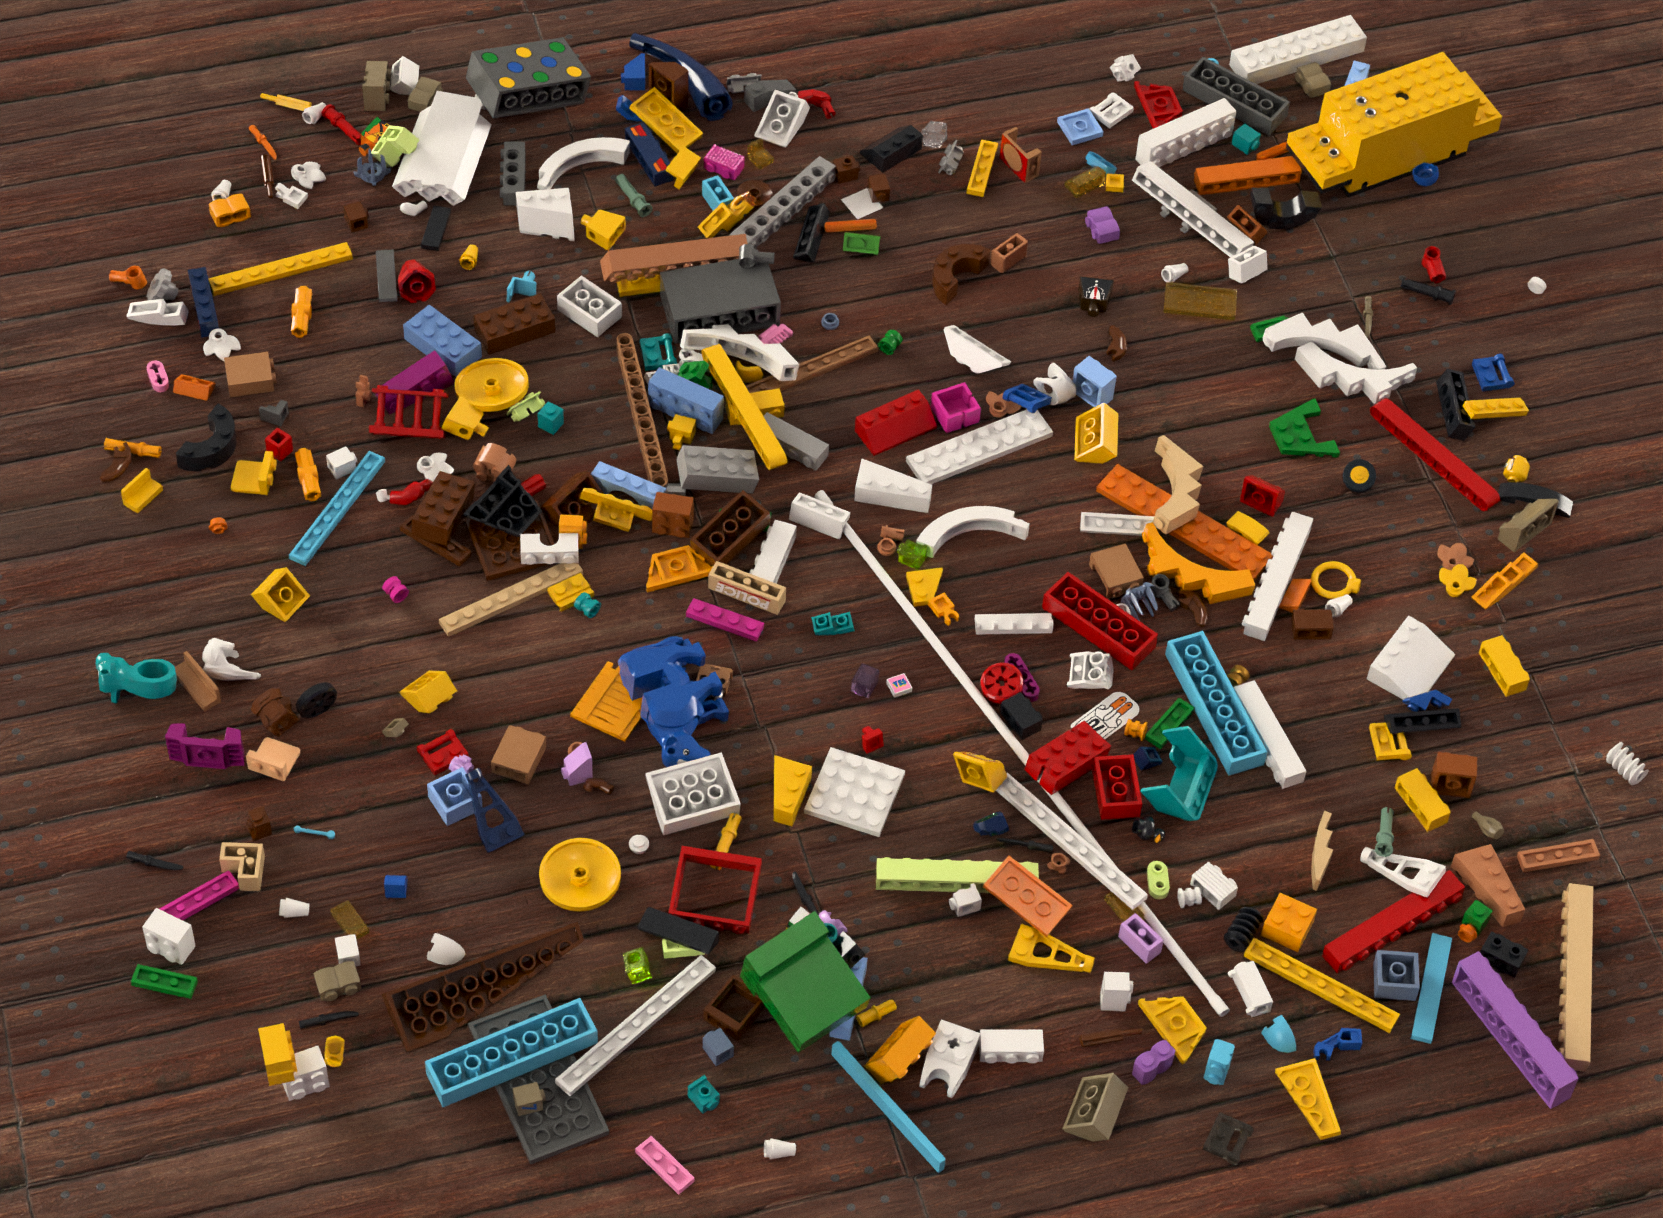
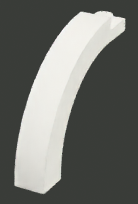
[537,137,630,190]
[915,506,1030,558]

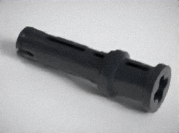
[1400,277,1456,305]

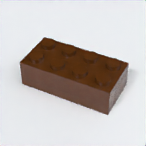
[473,293,555,355]
[411,471,475,546]
[690,490,771,567]

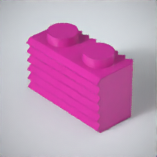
[704,144,745,180]

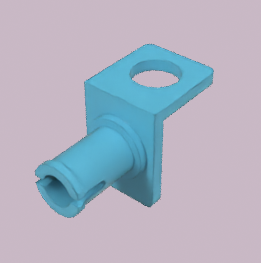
[507,271,537,303]

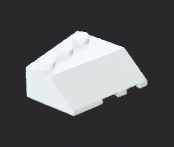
[516,188,575,241]

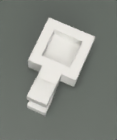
[275,183,308,209]

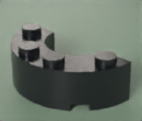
[1250,188,1322,230]
[176,403,237,472]

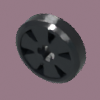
[296,682,337,718]

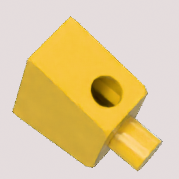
[581,210,626,251]
[441,396,489,440]

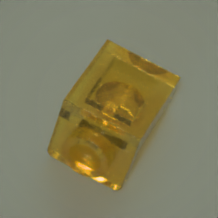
[747,138,774,169]

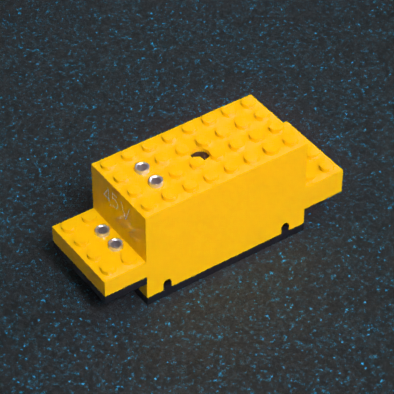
[1286,52,1502,198]

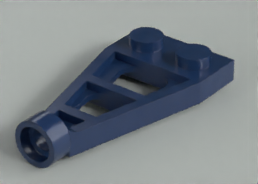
[465,768,524,853]

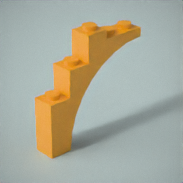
[1142,522,1255,604]

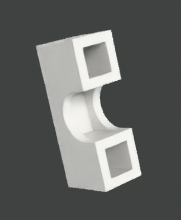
[520,533,579,565]

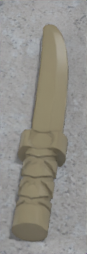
[1363,296,1373,337]

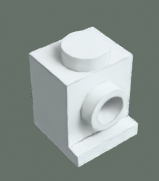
[949,883,982,917]

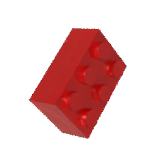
[1092,754,1142,820]

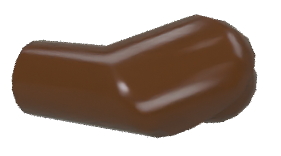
[583,778,614,795]

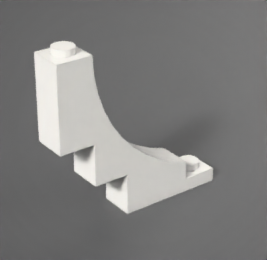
[1263,313,1386,370]

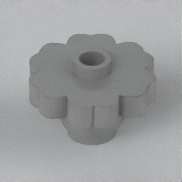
[146,268,179,301]

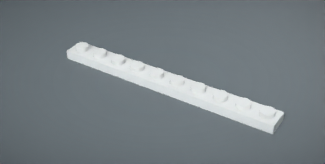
[996,773,1148,910]
[555,955,716,1096]

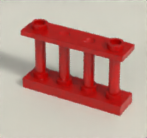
[369,385,448,439]

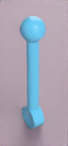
[294,825,335,839]

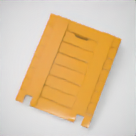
[570,661,642,742]

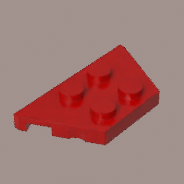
[1134,81,1183,129]

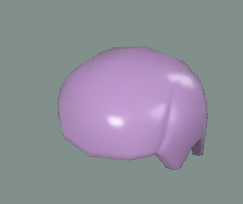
[818,910,848,937]

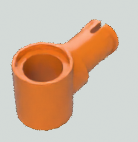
[109,266,147,290]

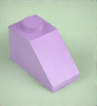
[561,742,593,786]

